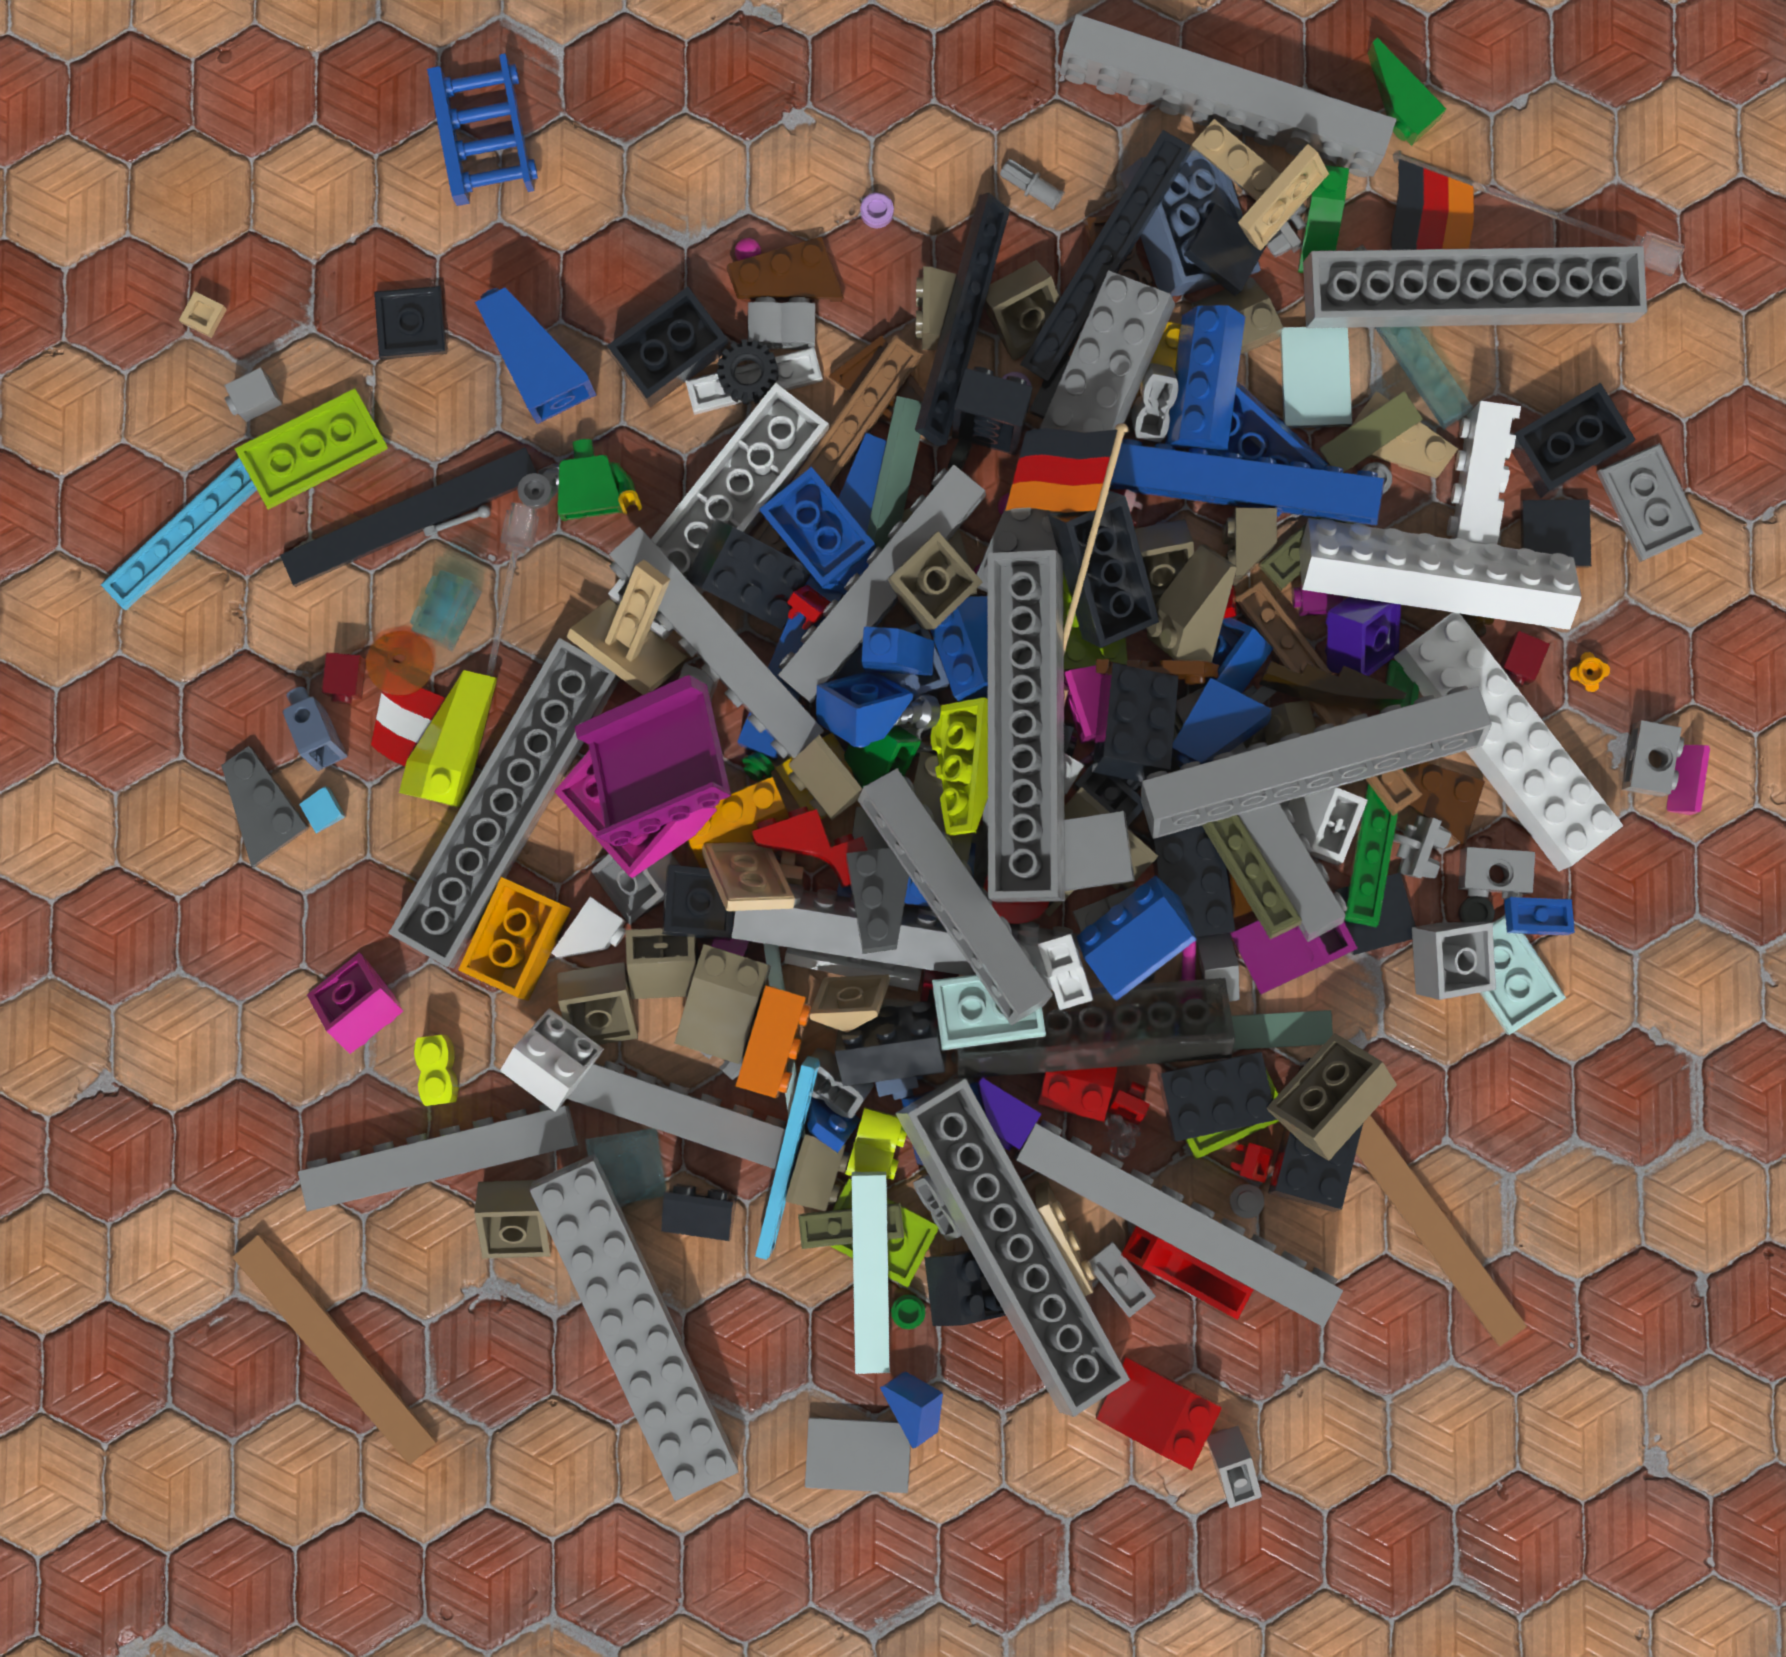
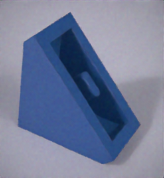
[880,1371,943,1449]

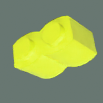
[414,1035,459,1106]
[845,1107,907,1180]

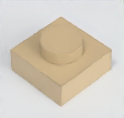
[179,291,227,338]

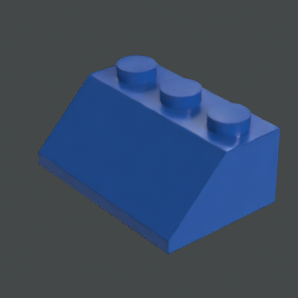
[930,596,988,702]
[1076,875,1197,1001]

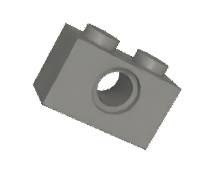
[1622,720,1684,797]
[1458,847,1535,899]

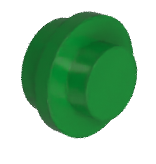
[742,751,774,782]
[891,1295,925,1329]

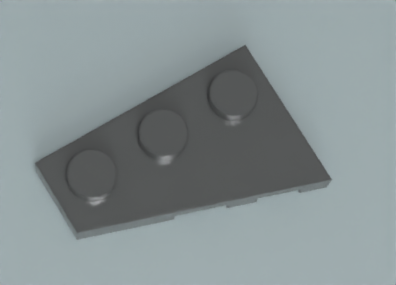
[221,746,309,868]
[846,847,909,954]

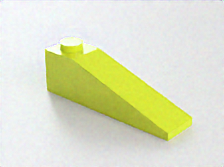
[399,670,497,808]
[931,697,988,836]

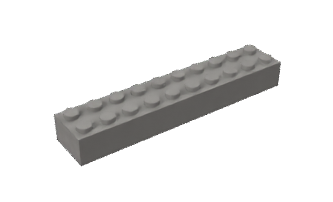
[1060,14,1396,177]
[1303,246,1647,328]
[976,270,1175,593]
[987,550,1065,902]
[388,638,621,968]
[1141,686,1492,839]
[732,883,1079,990]
[895,1078,1130,1417]
[1014,1120,1343,1327]
[530,1154,738,1501]

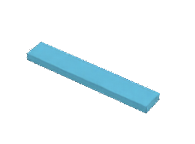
[100,458,257,610]
[755,1056,820,1260]

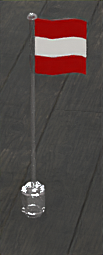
[371,503,539,794]

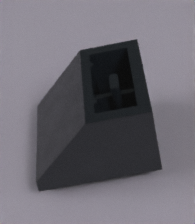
[661,1184,737,1241]
[924,1250,1006,1326]

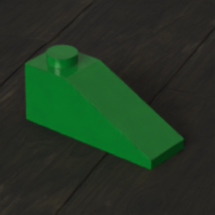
[1367,37,1446,146]
[1298,165,1349,273]

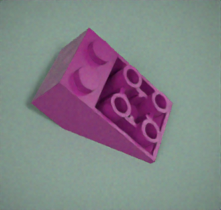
[1230,920,1357,995]

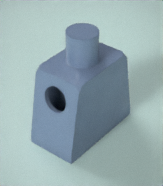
[283,687,348,771]

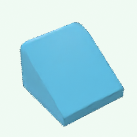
[299,786,346,834]

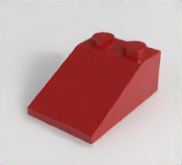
[1036,1007,1127,1122]
[1096,1357,1222,1471]

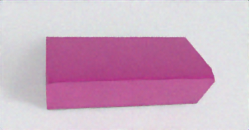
[1666,745,1710,815]

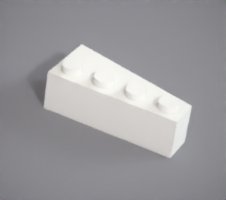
[1447,401,1521,544]

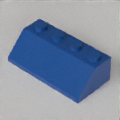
[1165,305,1245,449]
[1205,381,1328,516]

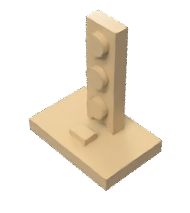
[1192,119,1329,251]
[567,559,688,695]

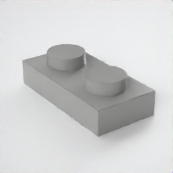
[1088,1241,1156,1318]

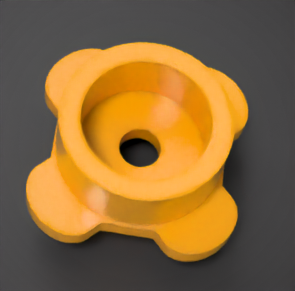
[1569,652,1610,692]

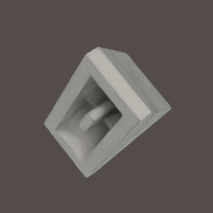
[1196,933,1240,1005]

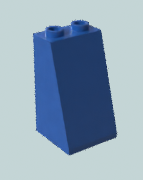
[475,287,596,424]

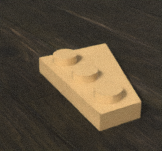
[1035,1180,1096,1296]

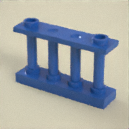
[427,53,538,206]

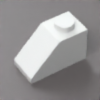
[552,897,627,958]

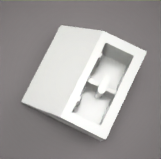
[1288,787,1368,866]
[500,1008,604,1112]

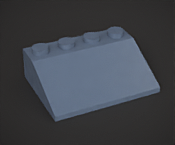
[1120,150,1261,297]

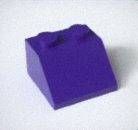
[1325,597,1401,676]
[977,1077,1041,1151]

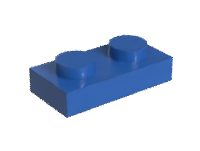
[1504,897,1575,935]

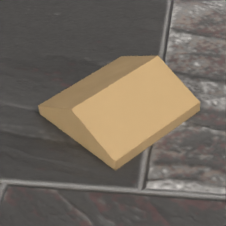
[809,974,890,1033]

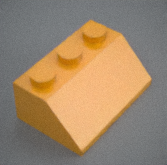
[688,777,789,868]
[458,877,571,1001]

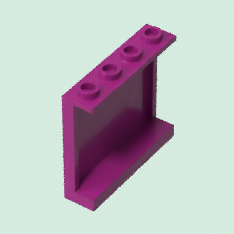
[574,675,731,846]

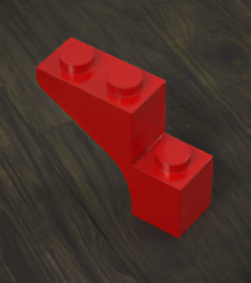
[751,806,867,889]
[1121,1225,1254,1320]

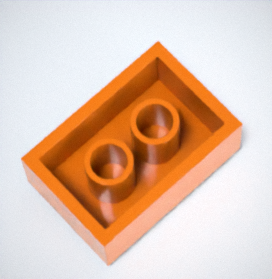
[736,985,812,1098]

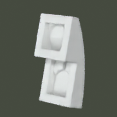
[1038,934,1094,1010]

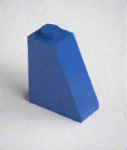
[862,627,934,676]
[1172,678,1271,767]

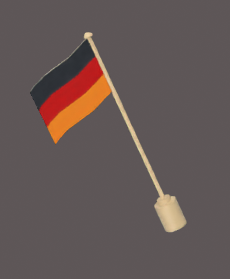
[1005,423,1128,706]

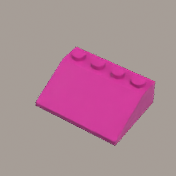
[554,750,717,878]

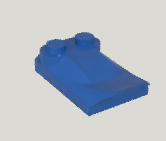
[759,467,876,595]

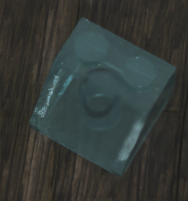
[410,570,482,652]
[585,1128,666,1204]

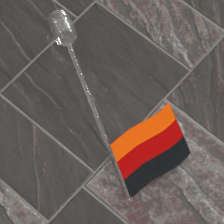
[1391,150,1685,277]

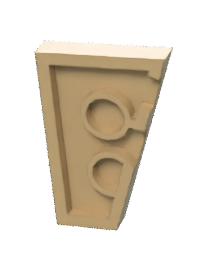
[1351,391,1458,478]

